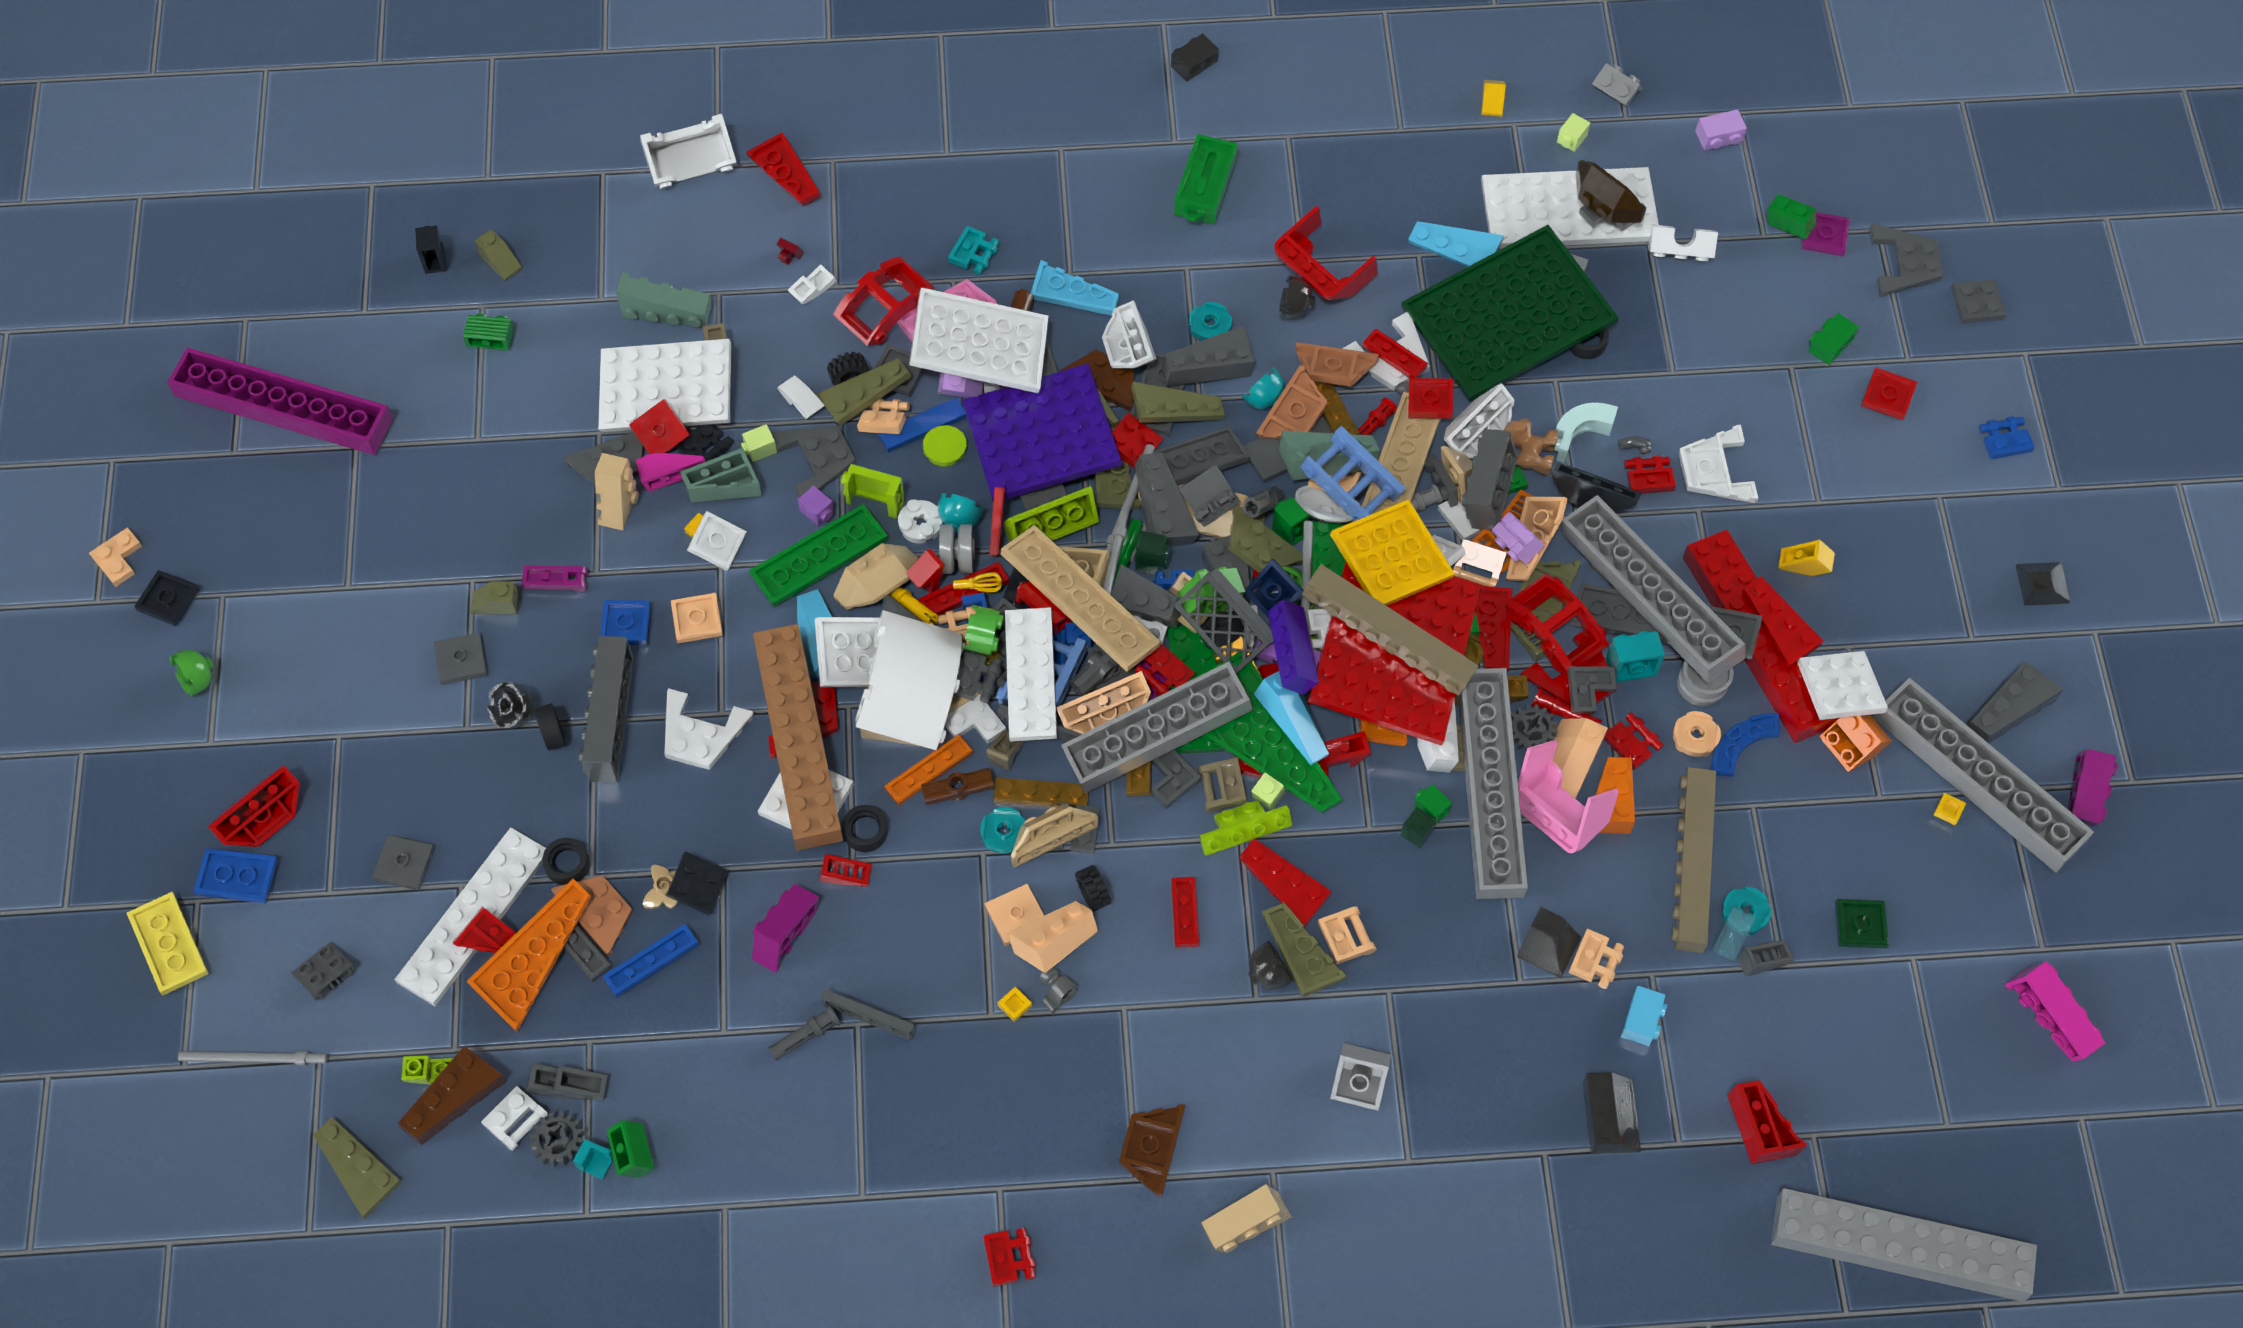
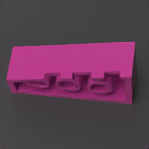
[2004,961,2105,1062]

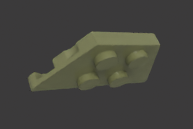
[1228,505,1303,573]
[1518,560,1581,623]

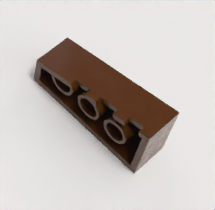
[398,1046,506,1145]

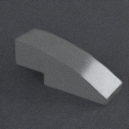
[525,1063,608,1100]

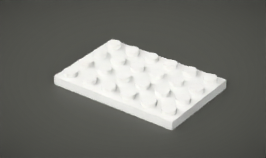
[909,287,1048,393]
[599,339,731,433]

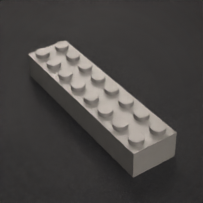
[1061,662,1253,793]

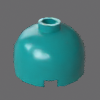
[1242,367,1285,410]
[938,493,984,533]

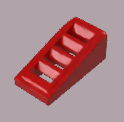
[818,854,871,887]

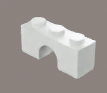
[1648,224,1718,261]

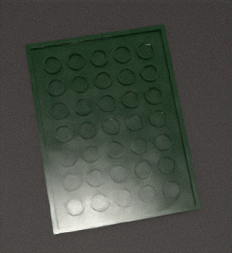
[1401,225,1619,402]

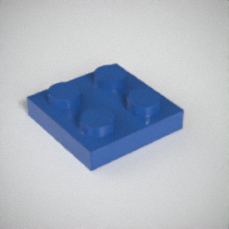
[600,600,651,645]

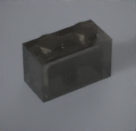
[1171,33,1219,82]

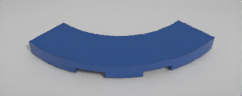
[1710,713,1780,777]

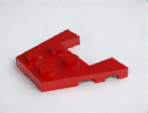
[1520,630,1617,706]
[768,682,839,758]

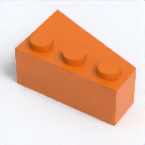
[1596,757,1635,834]

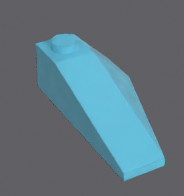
[797,589,832,680]
[1254,671,1329,765]

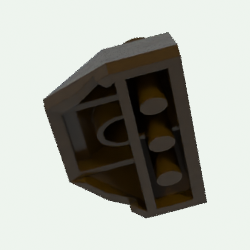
[1576,159,1647,223]

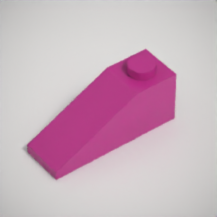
[636,453,707,492]

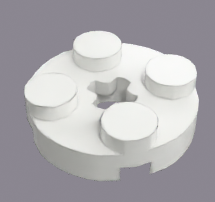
[898,499,943,543]

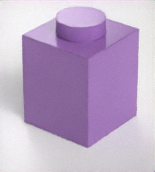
[798,485,834,527]

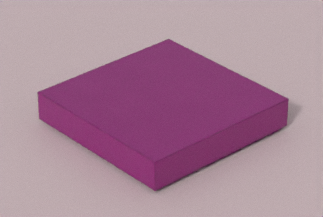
[1801,212,1850,257]

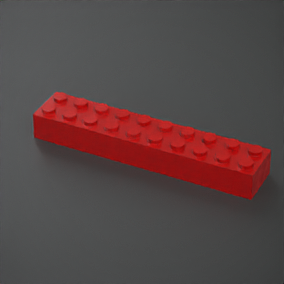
[1683,530,1839,743]

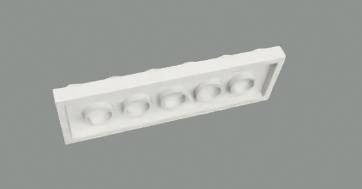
[1005,607,1057,741]

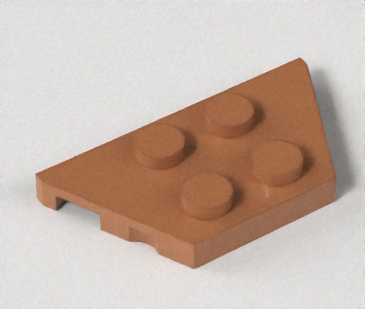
[1295,342,1379,387]
[1256,365,1328,439]
[551,876,633,957]

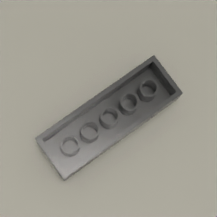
[579,636,633,783]

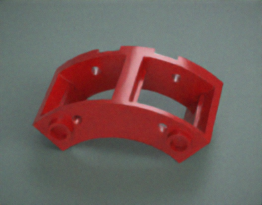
[833,257,935,346]
[1504,574,1609,676]

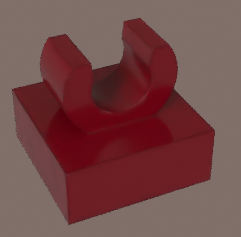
[776,237,804,265]

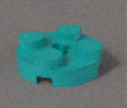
[1189,302,1232,341]
[980,807,1026,854]
[1722,887,1772,936]

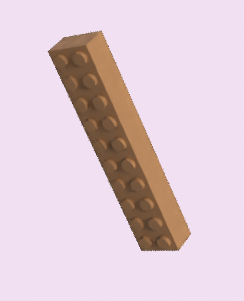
[753,624,843,851]

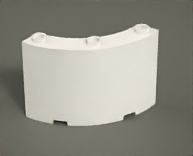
[855,610,965,750]

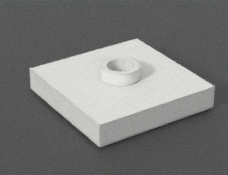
[1437,501,1484,541]
[687,511,747,571]

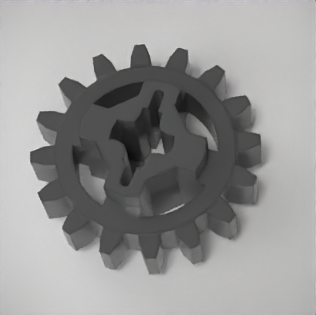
[1511,704,1558,751]
[529,1112,585,1167]

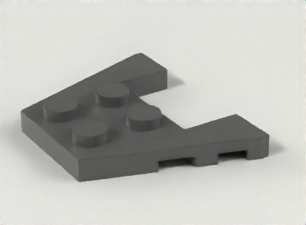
[1869,224,1943,297]
[771,425,856,498]

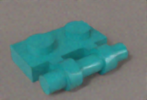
[948,226,999,275]

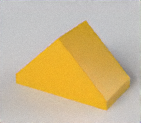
[1481,80,1506,117]

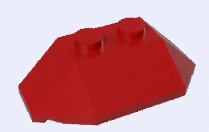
[207,765,300,847]

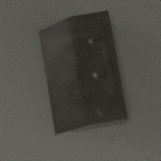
[1583,1072,1641,1154]

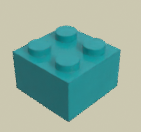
[1606,631,1665,683]

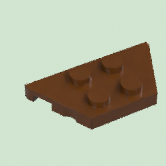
[1058,349,1134,412]
[1119,1104,1185,1198]

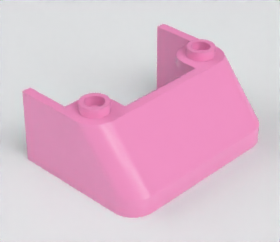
[1518,740,1619,853]

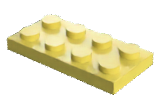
[127,892,209,996]

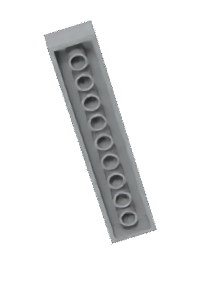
[1562,495,1745,684]
[1458,668,1528,899]
[1873,677,2094,873]
[1771,1188,2037,1302]

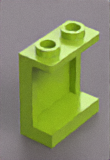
[841,464,904,519]

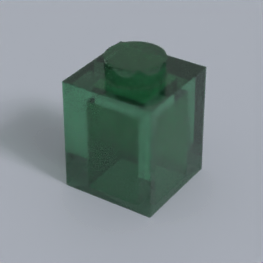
[1401,807,1436,848]

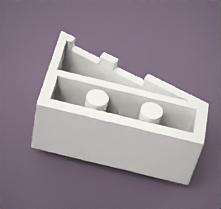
[1417,698,1459,773]

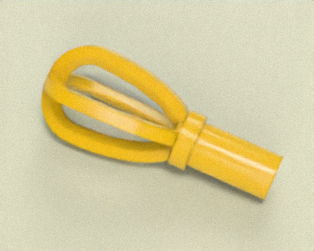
[953,572,1002,592]

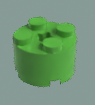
[964,605,1004,655]

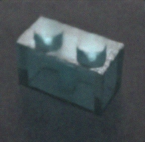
[1712,905,1756,961]

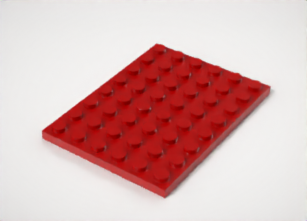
[1308,560,1481,746]

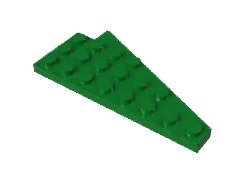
[1198,651,1342,814]

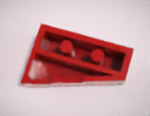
[1727,1080,1807,1164]

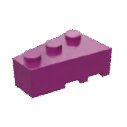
[2068,748,2118,826]
[752,883,819,973]

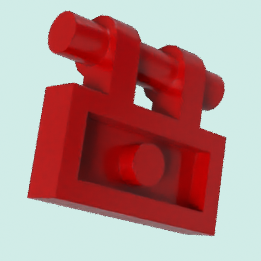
[1624,455,1676,493]
[1134,644,1195,696]
[1604,712,1664,770]
[983,1228,1036,1287]

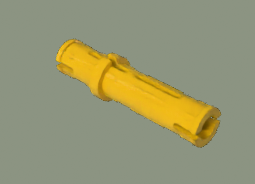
[888,586,939,625]

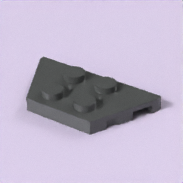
[563,432,644,486]

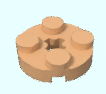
[1673,711,1721,757]

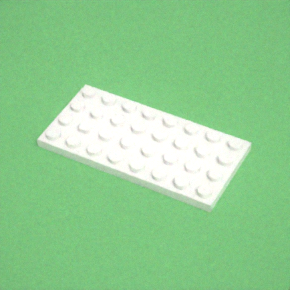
[1481,167,1659,249]

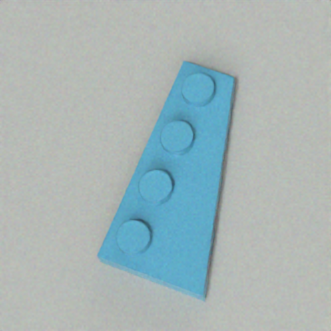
[1408,221,1504,267]
[1031,260,1119,316]

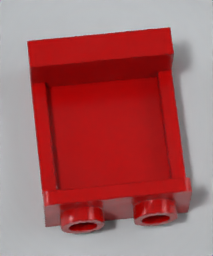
[1016,581,1073,637]

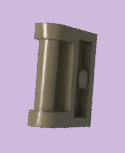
[1198,757,1247,813]

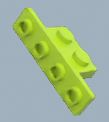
[1200,800,1292,856]

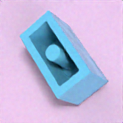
[1621,985,1667,1046]

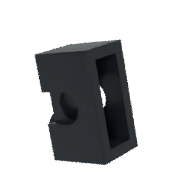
[415,225,447,274]

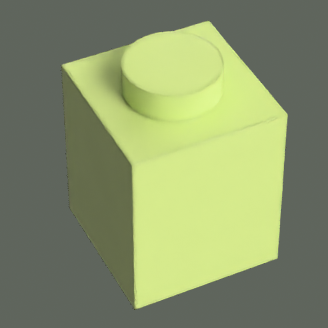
[1557,113,1590,152]
[741,424,777,462]
[1251,773,1286,810]

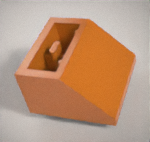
[1819,715,1892,772]

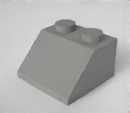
[1330,1043,1391,1111]

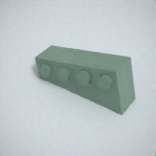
[616,271,712,328]
[1279,431,1380,480]

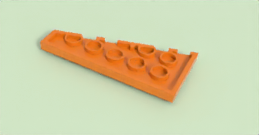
[466,879,591,1032]

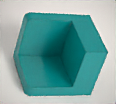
[573,1139,614,1180]

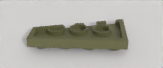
[817,358,912,426]
[1131,382,1225,423]
[1094,428,1141,510]
[1262,903,1347,998]
[313,1117,401,1220]

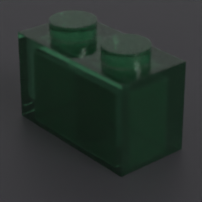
[1135,530,1170,575]

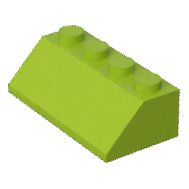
[1003,486,1099,543]

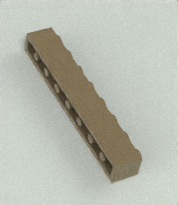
[1302,564,1479,696]
[1671,767,1716,953]

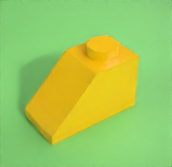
[1778,540,1835,576]

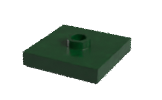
[1835,899,1889,949]

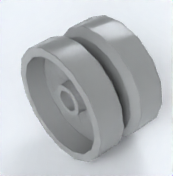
[939,524,975,574]
[1677,660,1734,707]

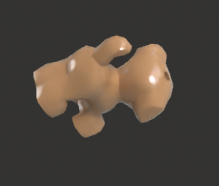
[1504,418,1558,476]

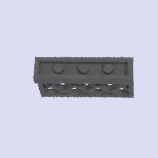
[1173,567,1273,673]

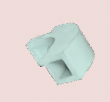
[1554,403,1618,463]

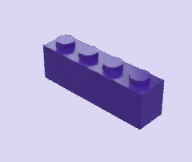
[1268,599,1319,695]

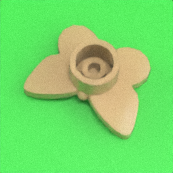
[643,865,678,909]

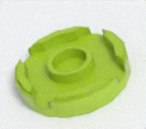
[923,425,967,467]

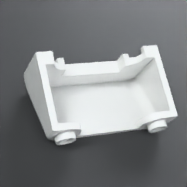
[640,114,736,189]

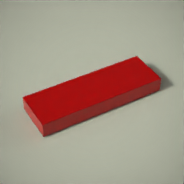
[1362,328,1428,378]
[989,486,1005,555]
[1171,877,1199,948]

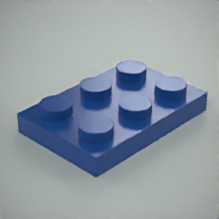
[193,848,278,904]

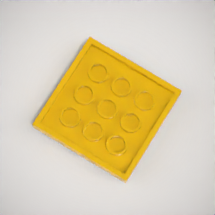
[1330,499,1455,606]

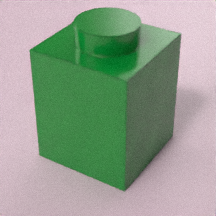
[1414,784,1452,827]

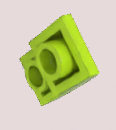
[401,1056,453,1085]

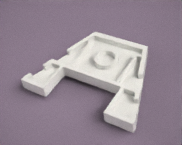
[1342,312,1430,391]
[1678,425,1758,503]
[665,688,754,770]

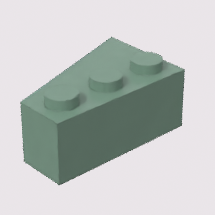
[680,448,762,503]

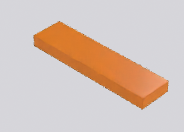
[884,734,973,806]

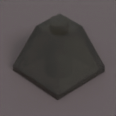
[2016,562,2070,606]
[1517,907,1581,978]

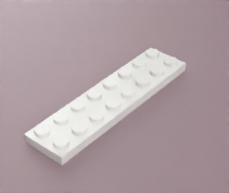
[394,827,546,1006]

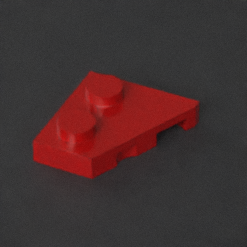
[452,906,516,954]

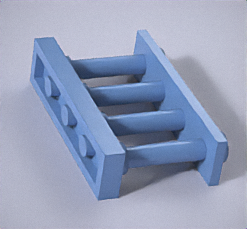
[1300,426,1406,521]
[996,638,1087,715]

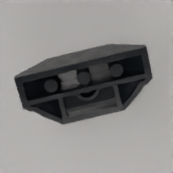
[1551,462,1641,513]

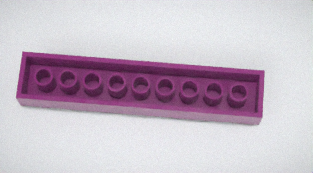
[167,347,393,455]

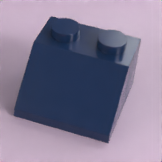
[1245,559,1304,618]

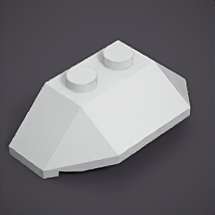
[1102,300,1156,368]
[1444,383,1515,459]

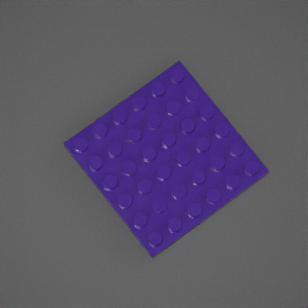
[962,363,1122,502]

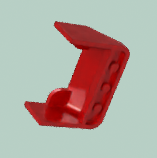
[1274,206,1378,300]

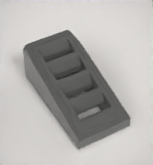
[1737,940,1794,976]

